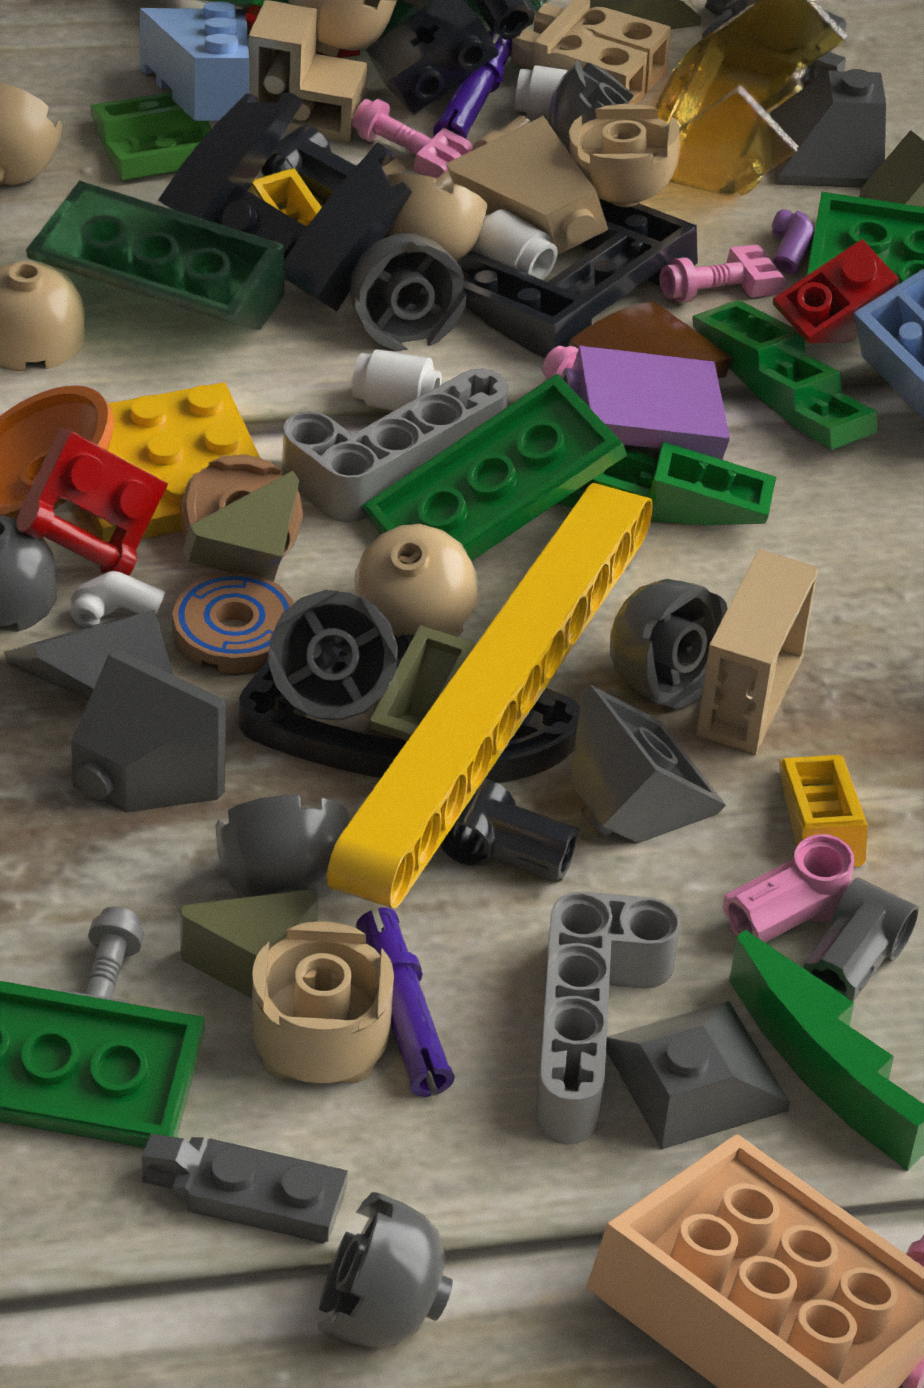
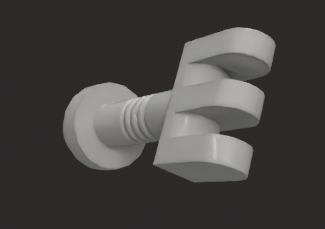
[61,907,144,1003]

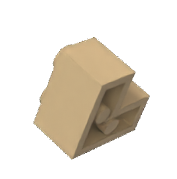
[248,0,367,143]

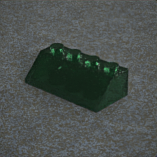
[26,180,285,331]

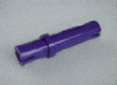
[433,30,512,139]
[355,907,455,1097]

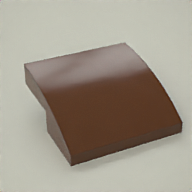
[567,301,733,378]

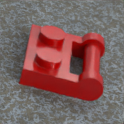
[16,427,169,576]

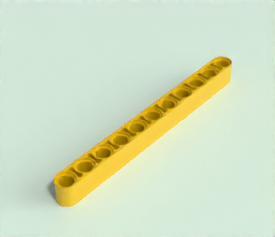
[327,483,653,909]

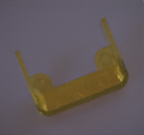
[655,0,847,196]

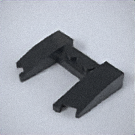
[158,93,412,312]
[458,199,698,358]

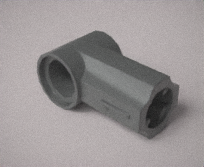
[803,877,919,1002]

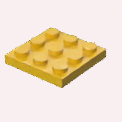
[89,382,261,543]

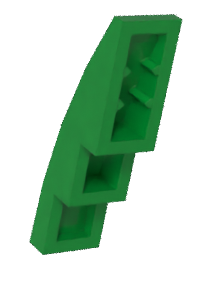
[692,299,878,450]
[557,441,776,525]
[729,930,924,1171]

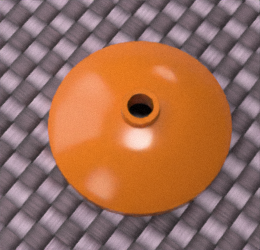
[0,385,114,518]

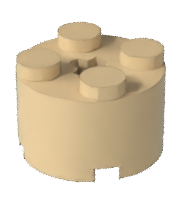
[251,921,394,1083]

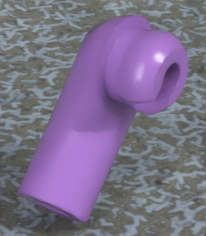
[772,209,814,274]

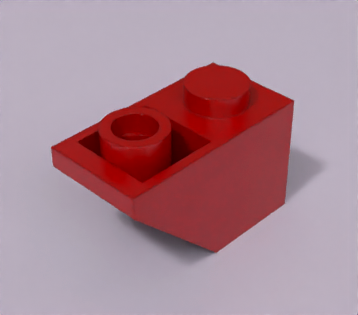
[773,239,899,344]

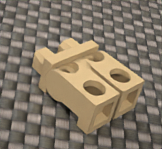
[511,0,671,104]

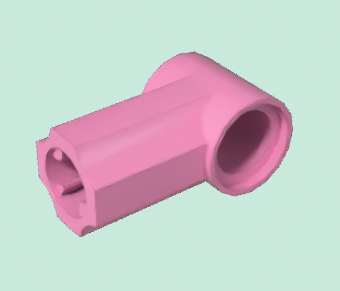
[723,834,854,943]

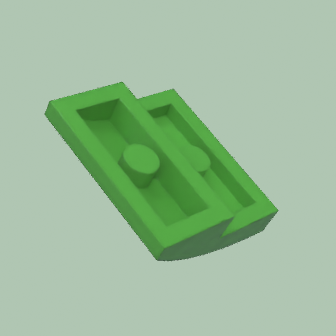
[90,91,212,180]

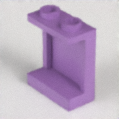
[562,346,730,460]

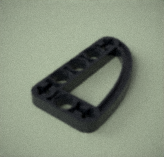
[239,634,580,783]

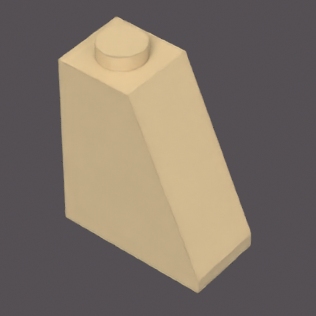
[446,116,608,254]

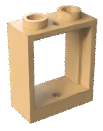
[696,549,819,755]

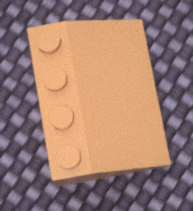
[586,1134,924,1388]

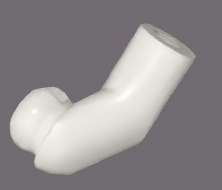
[70,571,165,627]

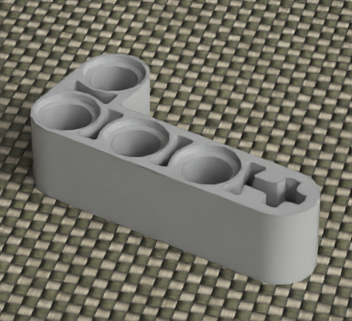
[282,368,508,523]
[536,892,681,1144]

